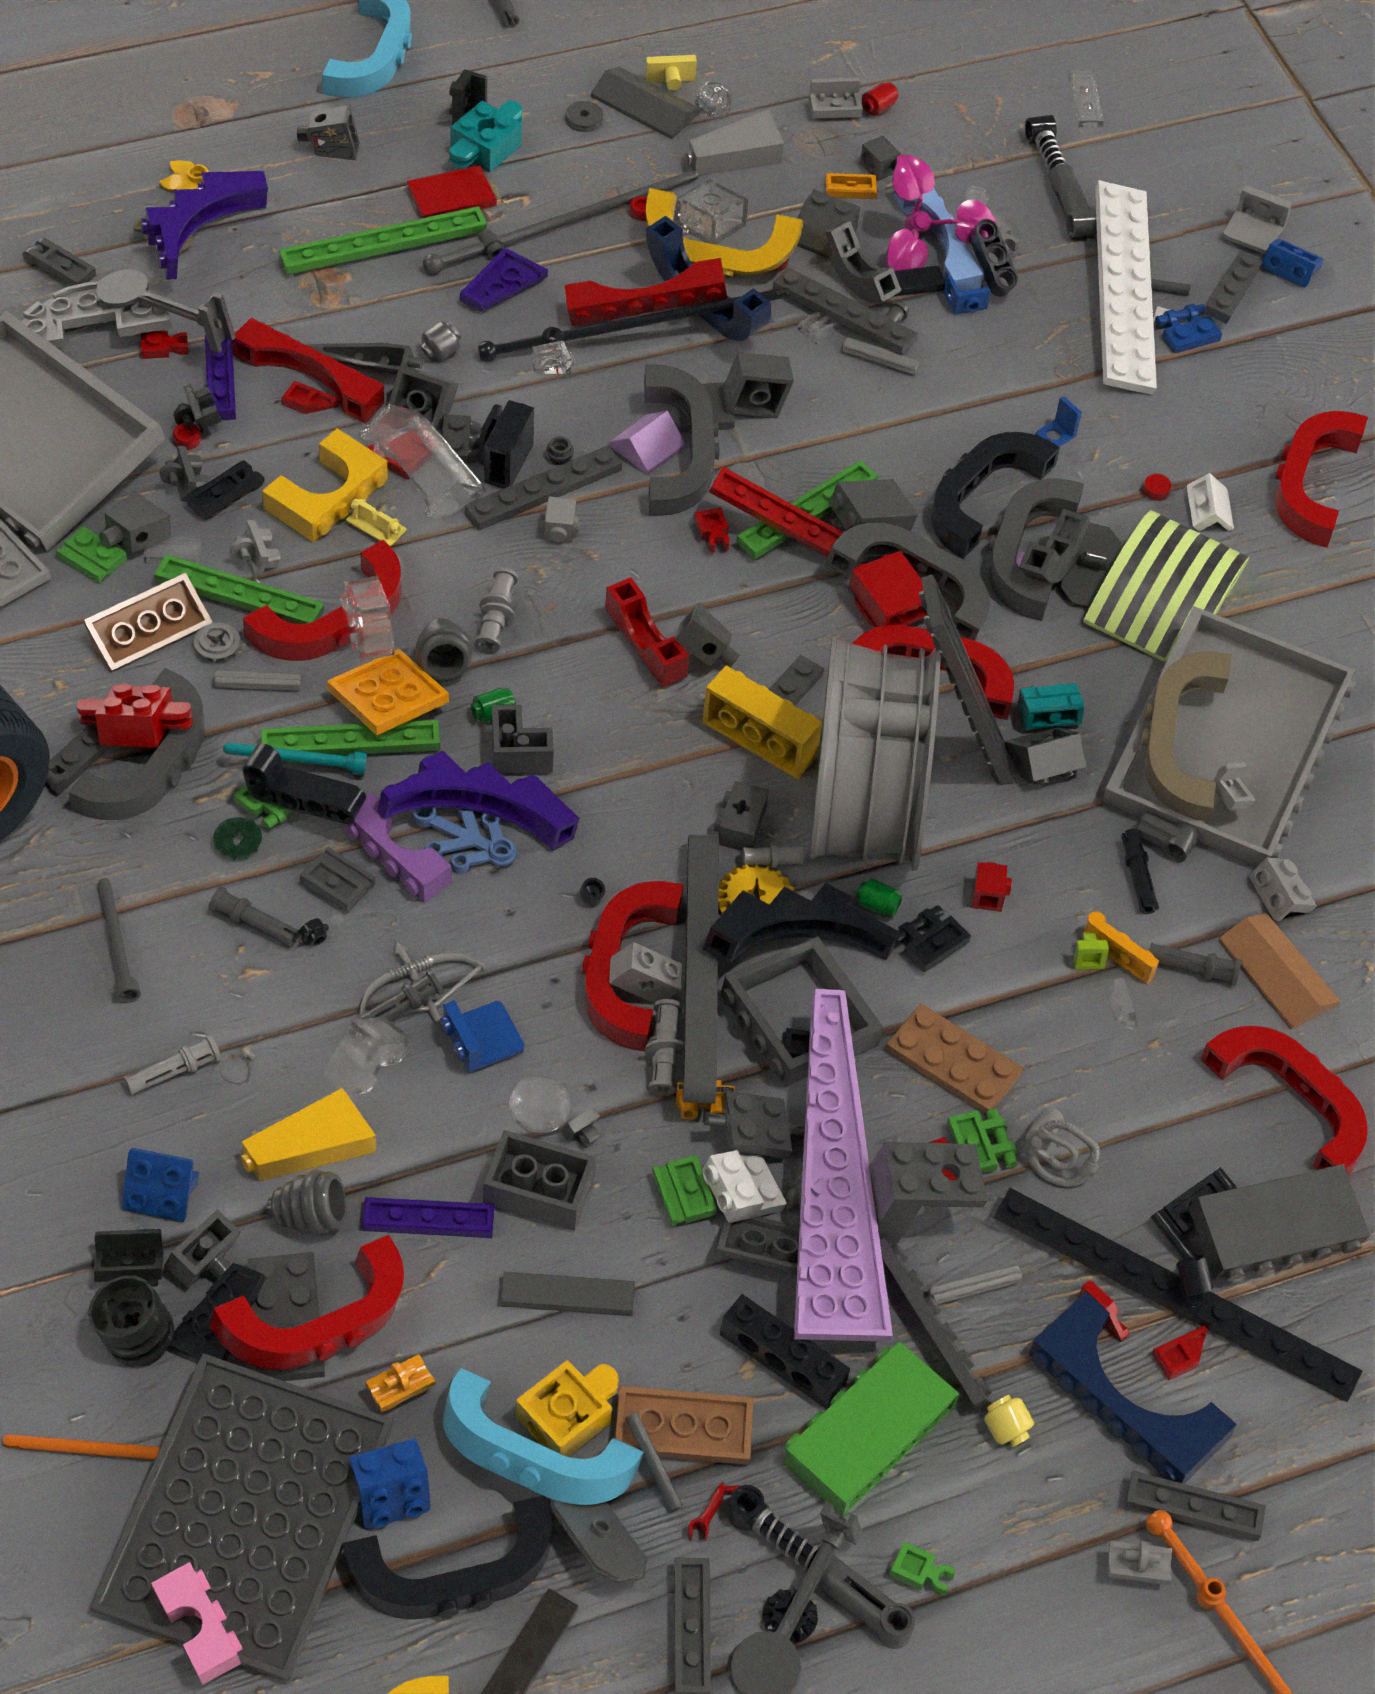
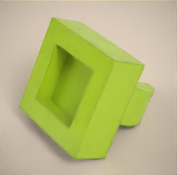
[1073,932,1109,970]

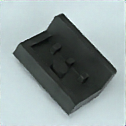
[449,69,487,125]
[94,1229,163,1282]

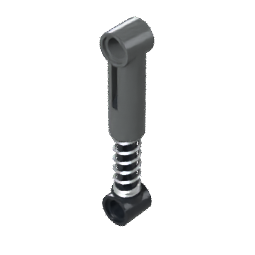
[1025,115,1097,238]
[728,1485,915,1649]

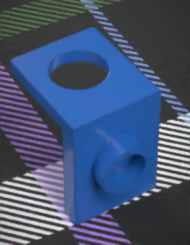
[944,274,990,315]
[1035,396,1082,447]

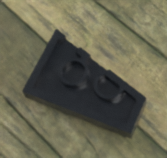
[168,1262,266,1361]

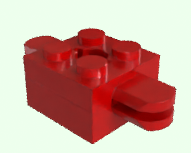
[76,683,193,748]

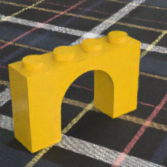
[262,428,388,542]

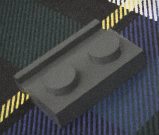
[300,847,375,912]

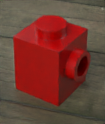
[972,862,1012,912]

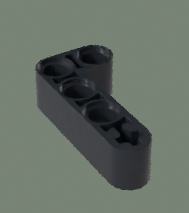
[243,743,366,824]

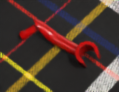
[688,1482,739,1541]

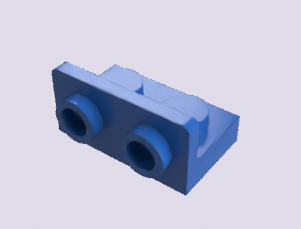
[1261,238,1324,287]

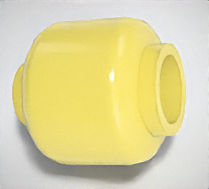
[984,1395,1034,1447]

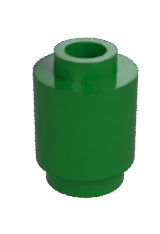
[470,688,516,724]
[856,878,903,917]

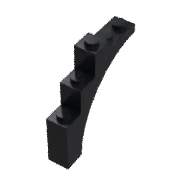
[703,883,900,964]

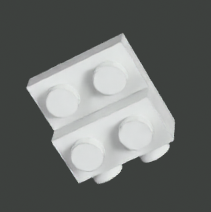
[702,1150,787,1223]

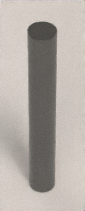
[1151,279,1190,295]
[625,1412,683,1511]

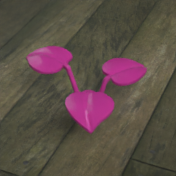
[887,155,997,271]

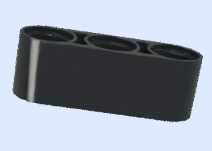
[969,219,1018,297]

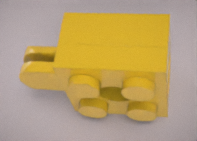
[515,1360,619,1457]

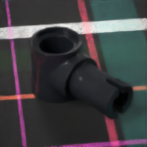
[1176,1255,1214,1296]

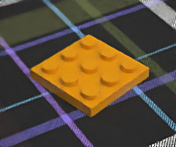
[327,649,449,735]

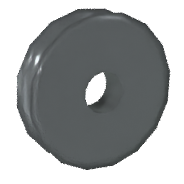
[565,101,603,132]

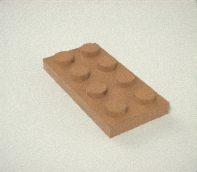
[885,1003,1024,1115]
[615,1386,754,1465]

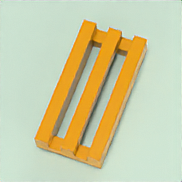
[825,173,877,199]

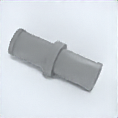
[741,844,804,868]

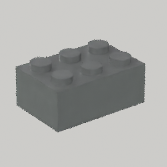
[483,1130,596,1230]

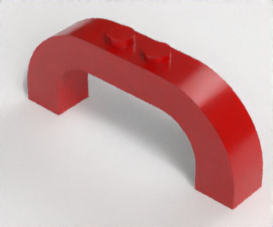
[1275,411,1368,548]
[243,539,401,661]
[852,625,1014,720]
[582,881,684,1052]
[1200,1026,1368,1176]
[210,1235,404,1370]

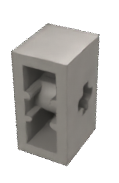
[609,942,682,1003]

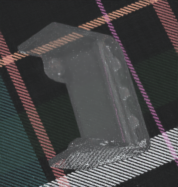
[358,404,486,520]

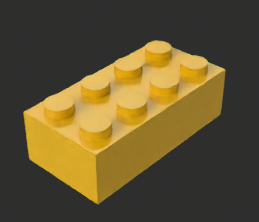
[702,665,823,780]

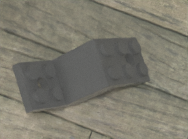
[797,1142,987,1244]

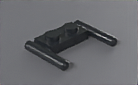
[1150,1167,1237,1259]

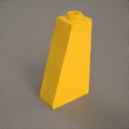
[240,1088,376,1181]

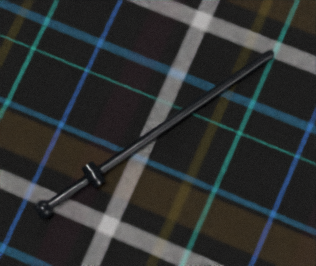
[478,287,791,362]

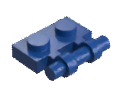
[1155,304,1222,354]

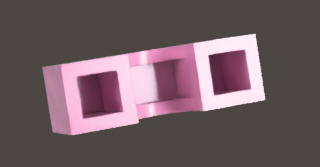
[151,1562,243,1685]

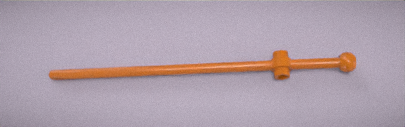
[2,1434,161,1460]
[1146,1510,1293,1694]

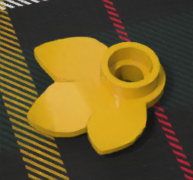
[159,160,209,192]

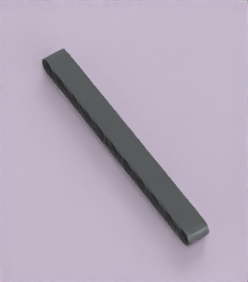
[683,835,719,1104]

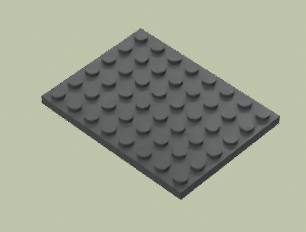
[90,1353,394,1682]

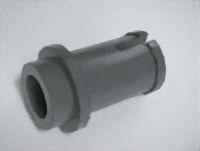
[885,301,909,323]

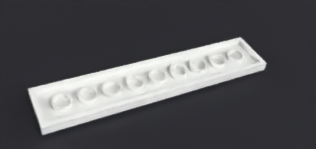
[1095,180,1157,395]

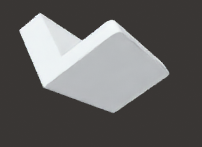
[1187,473,1234,532]

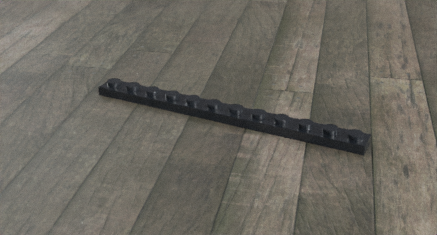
[994,1188,1363,1402]

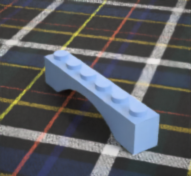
[893,188,984,298]

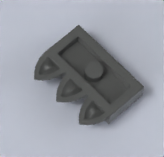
[441,414,483,464]

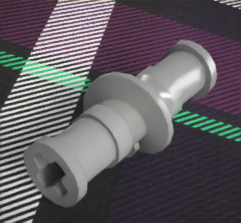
[475,567,519,652]
[645,999,684,1096]

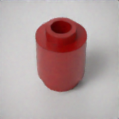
[862,82,899,116]

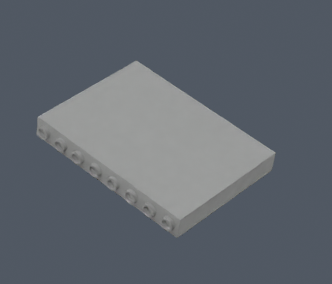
[0,310,166,553]
[1103,606,1356,866]

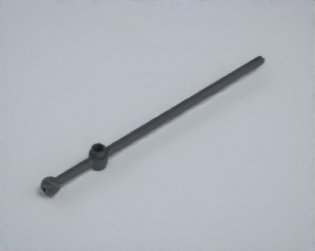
[423,170,699,274]

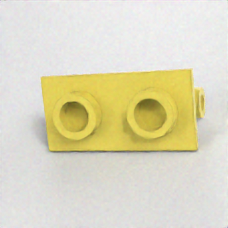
[346,498,407,547]

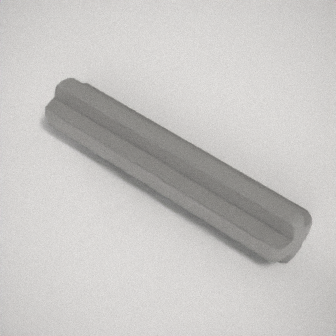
[843,337,919,375]
[214,670,301,691]
[928,1264,1022,1304]

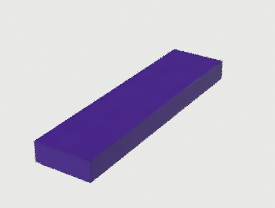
[205,335,236,420]
[362,1197,495,1238]

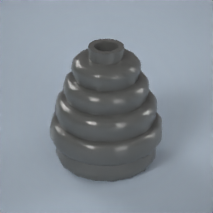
[415,618,473,680]
[267,1170,347,1235]

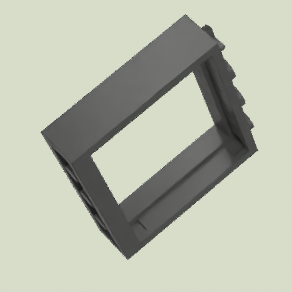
[721,937,884,1087]

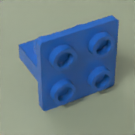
[122,1148,199,1222]

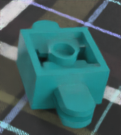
[449,100,523,172]

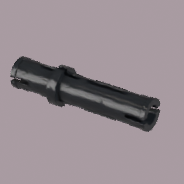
[1121,829,1159,914]

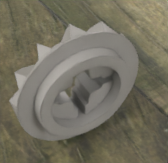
[194,623,240,663]

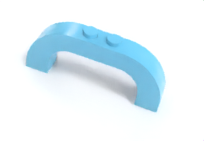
[322,0,412,98]
[443,1368,644,1505]

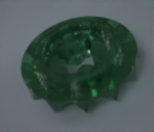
[213,817,262,861]

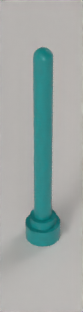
[223,742,367,776]

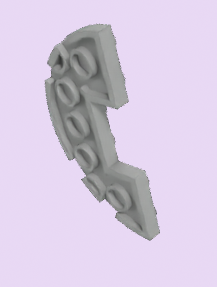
[22,281,173,348]

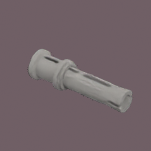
[124,1034,222,1095]

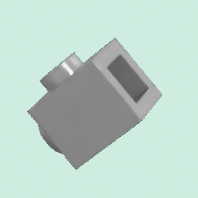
[544,497,580,543]

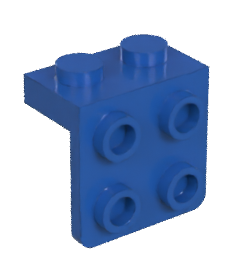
[440,1000,524,1073]
[349,1438,431,1529]

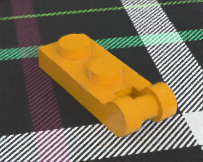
[1083,911,1159,984]

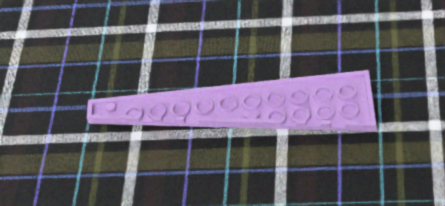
[794,989,893,1341]

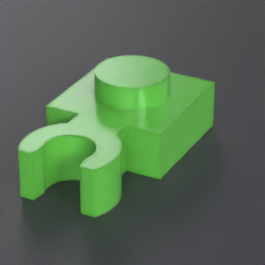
[889,1541,956,1595]

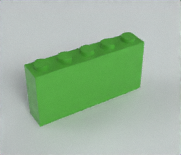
[783,1341,959,1517]

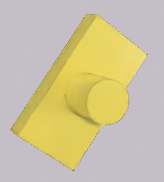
[645,55,697,90]

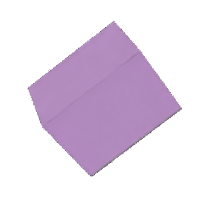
[609,411,685,475]

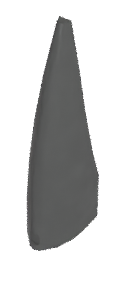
[306,343,423,374]

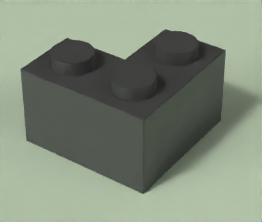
[492,705,554,773]

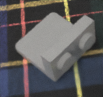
[1223,184,1293,254]

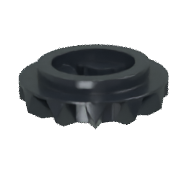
[762,1587,818,1644]

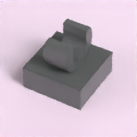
[560,1106,600,1147]

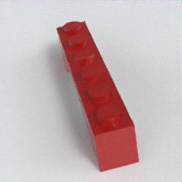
[565,258,728,326]
[232,318,384,423]

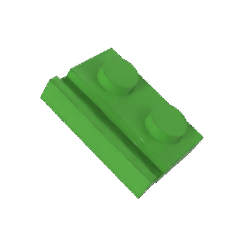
[56,526,127,584]
[652,1155,717,1227]

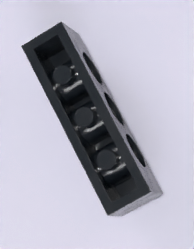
[720,1294,850,1409]

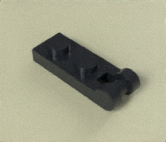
[186,460,265,520]

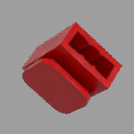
[849,551,927,627]

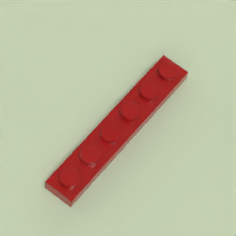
[709,466,860,565]

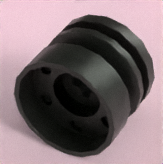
[88,1276,175,1365]

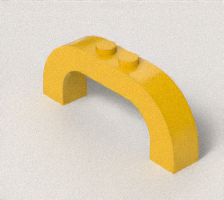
[646,188,804,277]

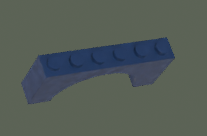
[1029,1292,1237,1484]

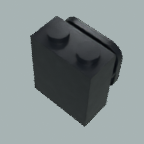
[479,400,534,488]

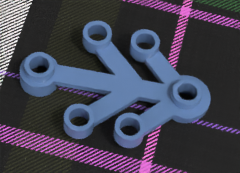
[412,807,517,874]

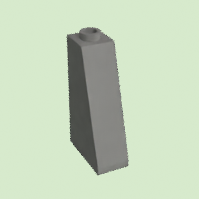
[685,110,784,176]

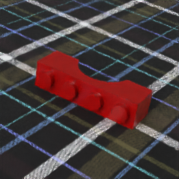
[605,577,689,688]

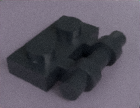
[895,905,971,972]

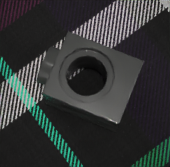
[860,135,901,181]

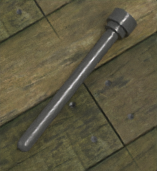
[98,878,141,1003]

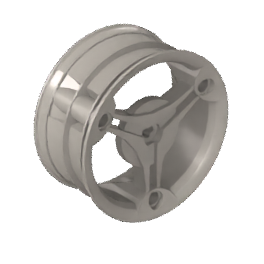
[809,634,941,871]

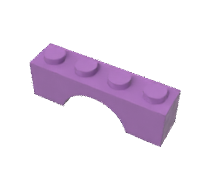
[344,792,452,903]

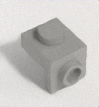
[1213,762,1255,810]

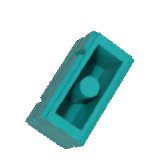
[1018,683,1084,730]

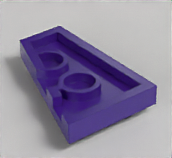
[460,248,548,311]

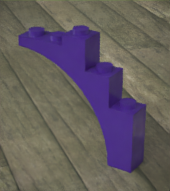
[141,171,268,280]
[377,751,580,850]

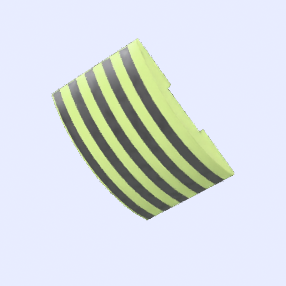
[1083,510,1250,663]

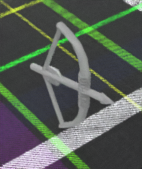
[359,940,486,1023]

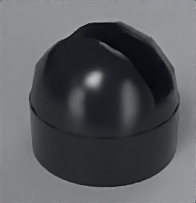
[580,877,605,904]

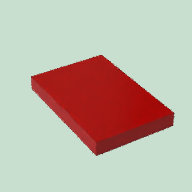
[407,165,497,219]

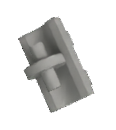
[230,520,280,577]
[1108,1541,1172,1585]

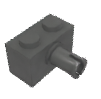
[164,1209,241,1288]

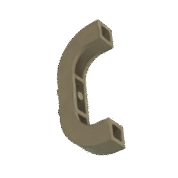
[1141,652,1232,821]

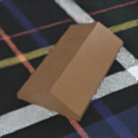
[83,573,213,672]
[1218,913,1341,1030]

